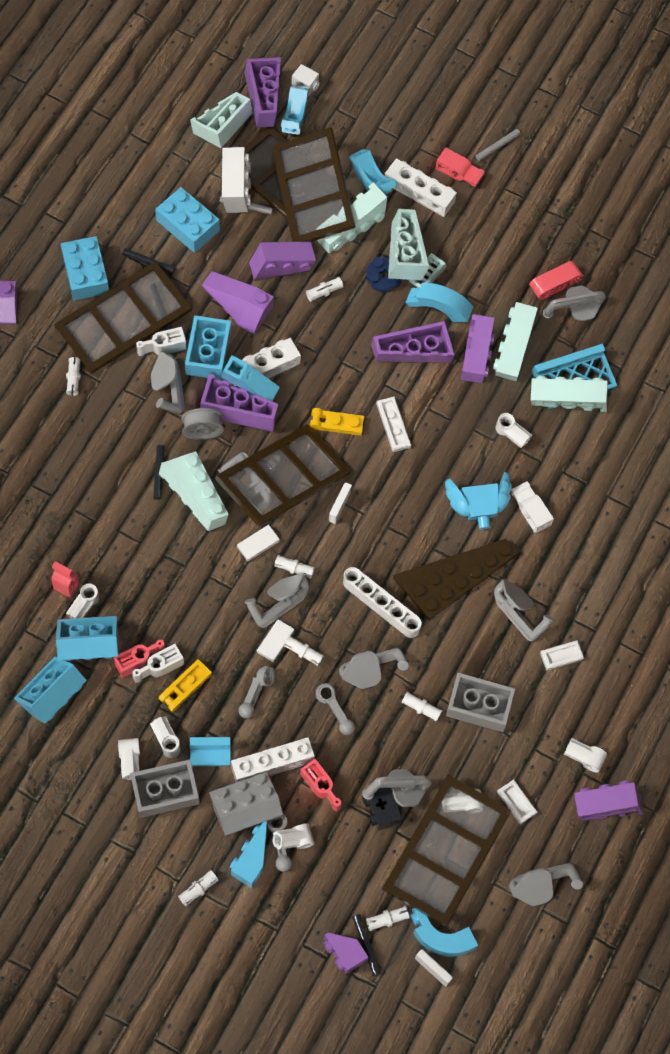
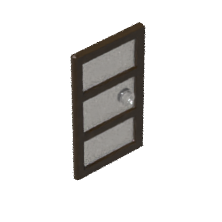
[271,127,356,242]
[54,261,192,375]
[215,424,351,527]
[382,775,512,927]

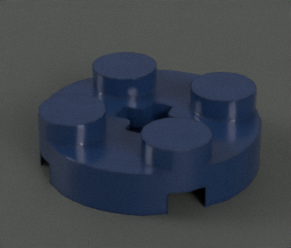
[366,257,402,293]

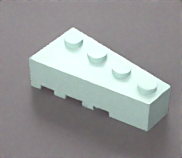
[316,182,387,254]
[388,209,429,280]
[493,302,537,381]
[531,376,608,413]
[159,451,229,531]

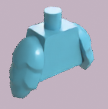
[445,472,512,530]

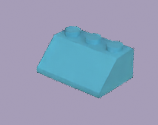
[14,656,87,723]

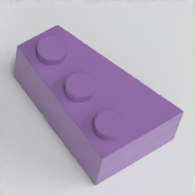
[249,242,316,281]
[461,314,495,383]
[574,781,644,821]

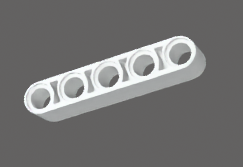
[343,567,422,638]

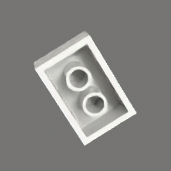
[222,147,251,213]

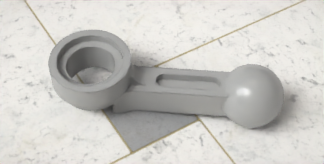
[238,666,275,718]
[315,683,355,735]
[267,814,292,872]

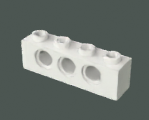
[385,158,457,217]
[228,338,301,389]
[231,738,314,782]

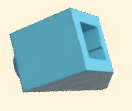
[221,355,280,401]
[230,821,267,888]

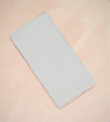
[329,483,352,524]
[237,525,280,562]
[257,620,294,662]
[540,640,584,671]
[497,780,537,825]
[415,950,452,987]

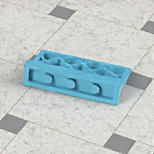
[531,344,617,409]

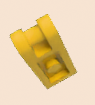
[310,408,364,436]
[158,659,212,712]

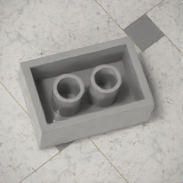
[446,673,515,732]
[130,759,199,818]
[209,772,283,836]

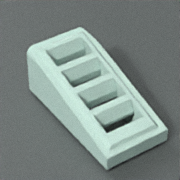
[409,253,447,288]

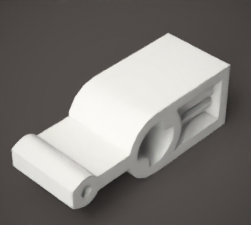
[136,327,186,356]
[511,482,554,534]
[132,644,184,683]

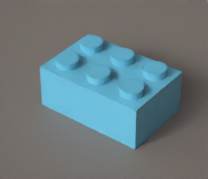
[155,187,220,253]
[61,236,109,301]
[185,315,231,380]
[56,616,119,661]

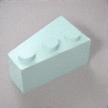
[190,92,253,148]

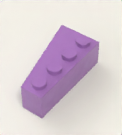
[245,57,281,127]
[371,321,454,363]
[200,373,278,432]

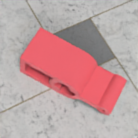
[435,148,485,187]
[51,561,80,598]
[113,640,165,678]
[300,759,342,812]

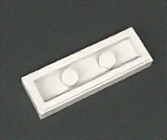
[376,397,411,452]

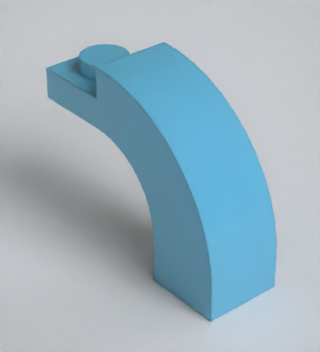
[281,86,309,135]
[348,149,397,194]
[406,283,473,322]
[410,908,478,957]

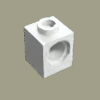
[292,64,320,96]

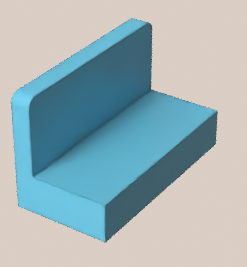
[190,737,230,766]

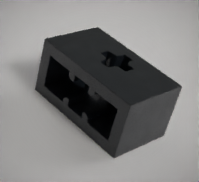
[362,788,402,831]

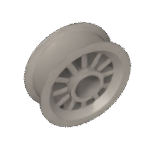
[181,408,224,440]

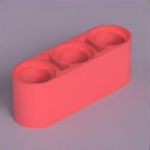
[529,261,583,300]

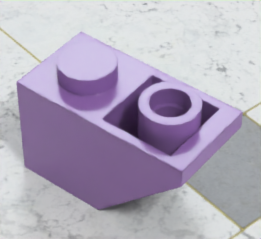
[323,933,368,974]

